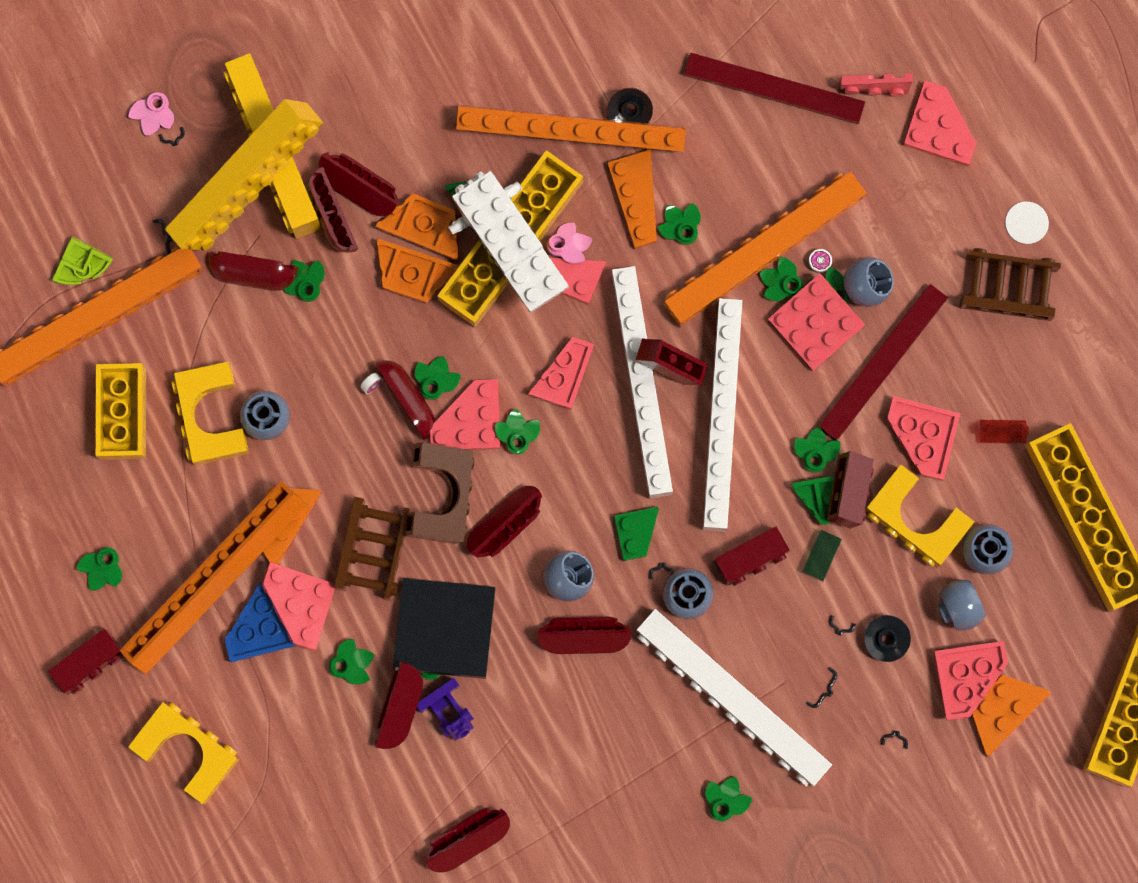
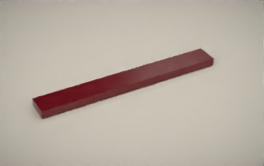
[684,53,865,125]
[819,284,949,441]

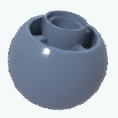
[844,257,894,307]
[240,390,290,441]
[963,524,1014,575]
[543,551,594,601]
[663,568,714,619]
[937,580,986,630]

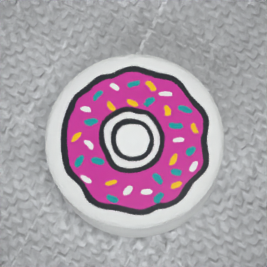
[809,249,832,273]
[361,373,383,394]

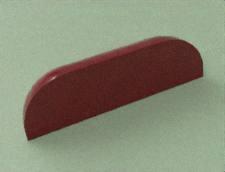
[319,152,400,216]
[307,167,359,253]
[209,251,299,291]
[374,360,434,441]
[466,486,542,558]
[537,617,631,654]
[375,661,423,749]
[424,808,510,873]

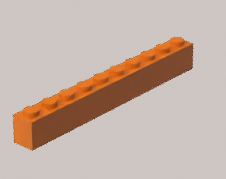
[456,105,686,152]
[664,171,867,327]
[0,246,204,387]
[119,480,308,674]

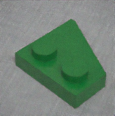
[791,476,835,526]
[614,507,659,561]

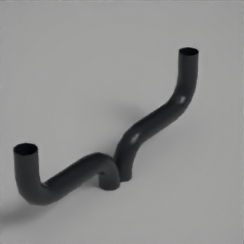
[153,219,173,255]
[807,667,838,708]

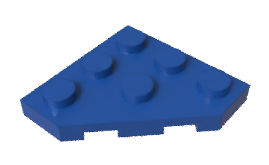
[225,582,297,663]

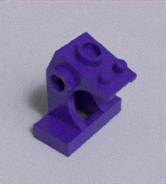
[417,678,474,741]

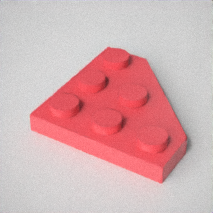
[903,81,976,166]
[430,379,500,450]
[887,396,960,481]
[262,562,335,651]
[934,641,1008,721]

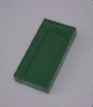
[802,530,842,582]

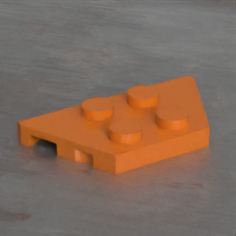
[376,193,458,261]
[377,238,459,304]
[263,487,322,565]
[971,675,1051,757]

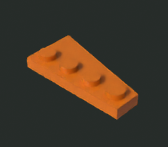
[607,149,657,249]

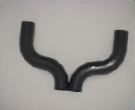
[159,127,185,146]
[649,563,675,579]
[829,615,856,636]
[881,730,908,749]

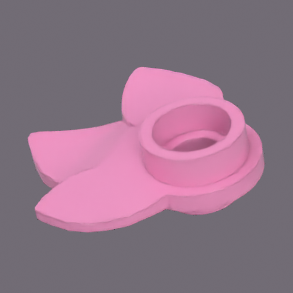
[129,92,174,136]
[547,223,592,264]

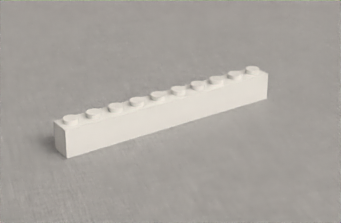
[612,266,673,499]
[703,298,742,532]
[636,609,832,787]

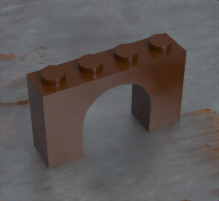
[403,442,475,544]

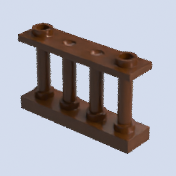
[960,248,1061,321]
[334,497,410,601]

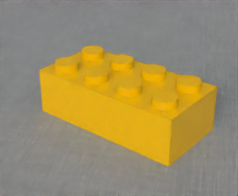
[96,363,146,460]

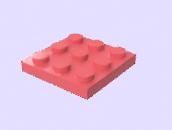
[768,273,866,371]

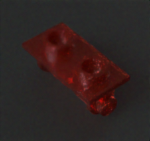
[980,420,1029,444]

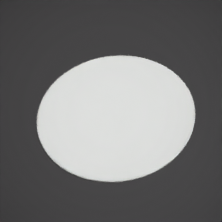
[1005,202,1049,244]

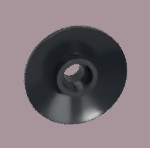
[608,88,653,123]
[864,615,911,662]

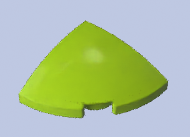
[52,236,113,285]

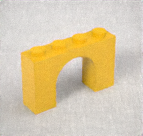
[172,361,249,466]
[865,465,975,567]
[128,702,240,805]

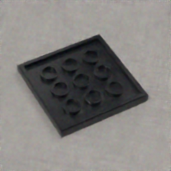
[393,578,496,679]

